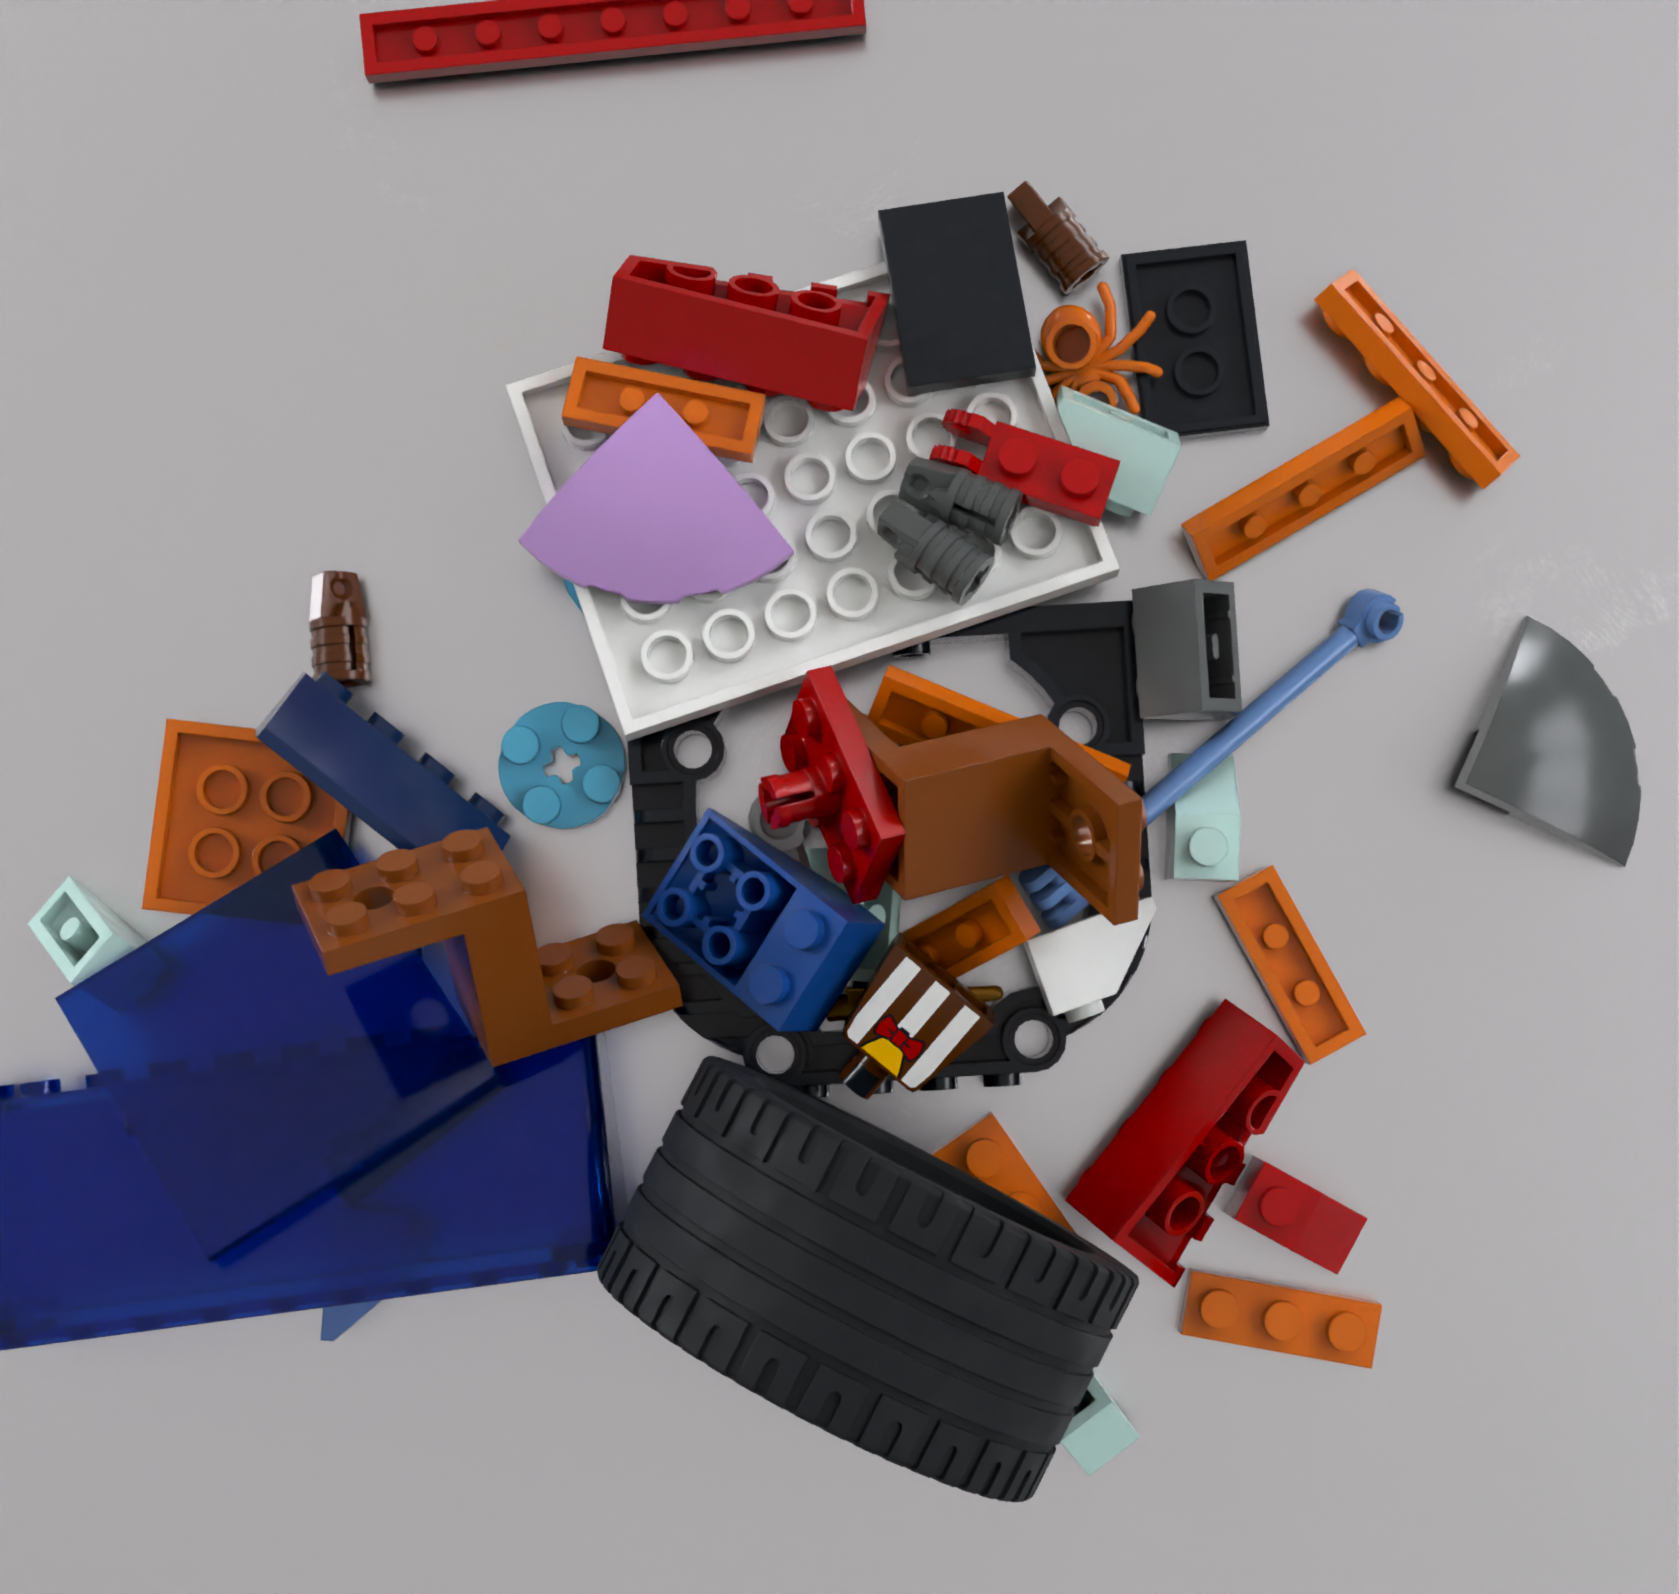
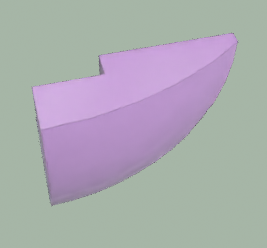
[518,392,794,605]

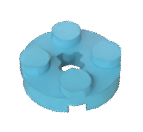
[498,702,627,830]

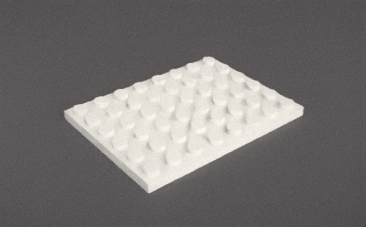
[506,261,1120,742]

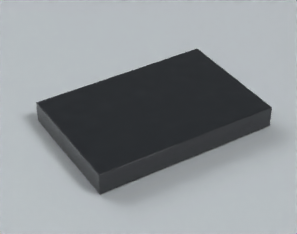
[878,192,1036,396]
[1119,240,1270,440]

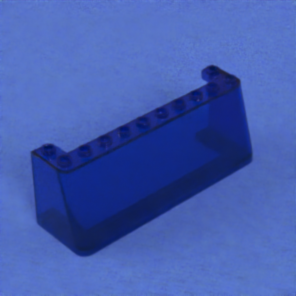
[0,1027,628,1351]

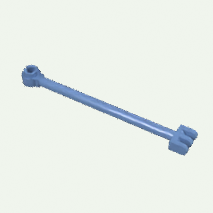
[1018,588,1404,929]

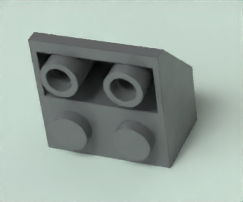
[1132,579,1242,721]

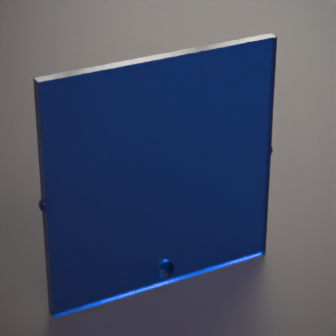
[55,828,500,1263]

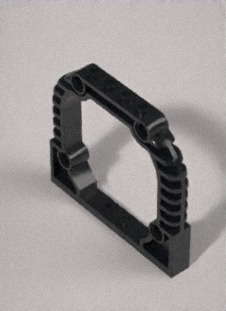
[628,600,1152,1098]

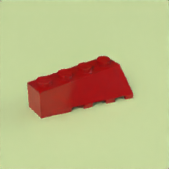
[603,255,891,412]
[1065,999,1305,1288]

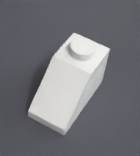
[1023,897,1156,1023]

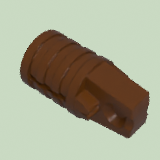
[1007,181,1109,294]
[309,571,371,688]

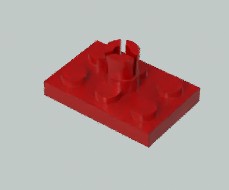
[758,666,906,905]

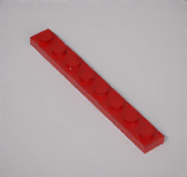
[359,0,866,84]

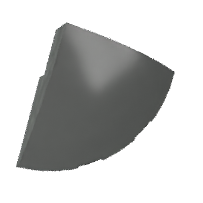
[1454,616,1641,867]

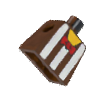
[839,932,995,1100]

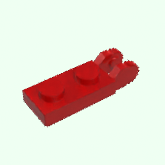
[929,408,1120,527]

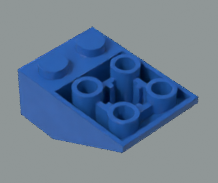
[641,808,885,1032]

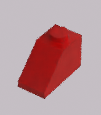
[1223,1156,1368,1275]

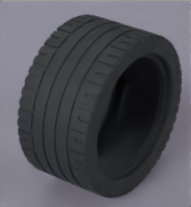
[597,1056,1139,1502]

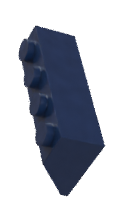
[254,670,511,850]

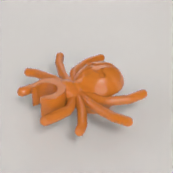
[1034,282,1163,415]

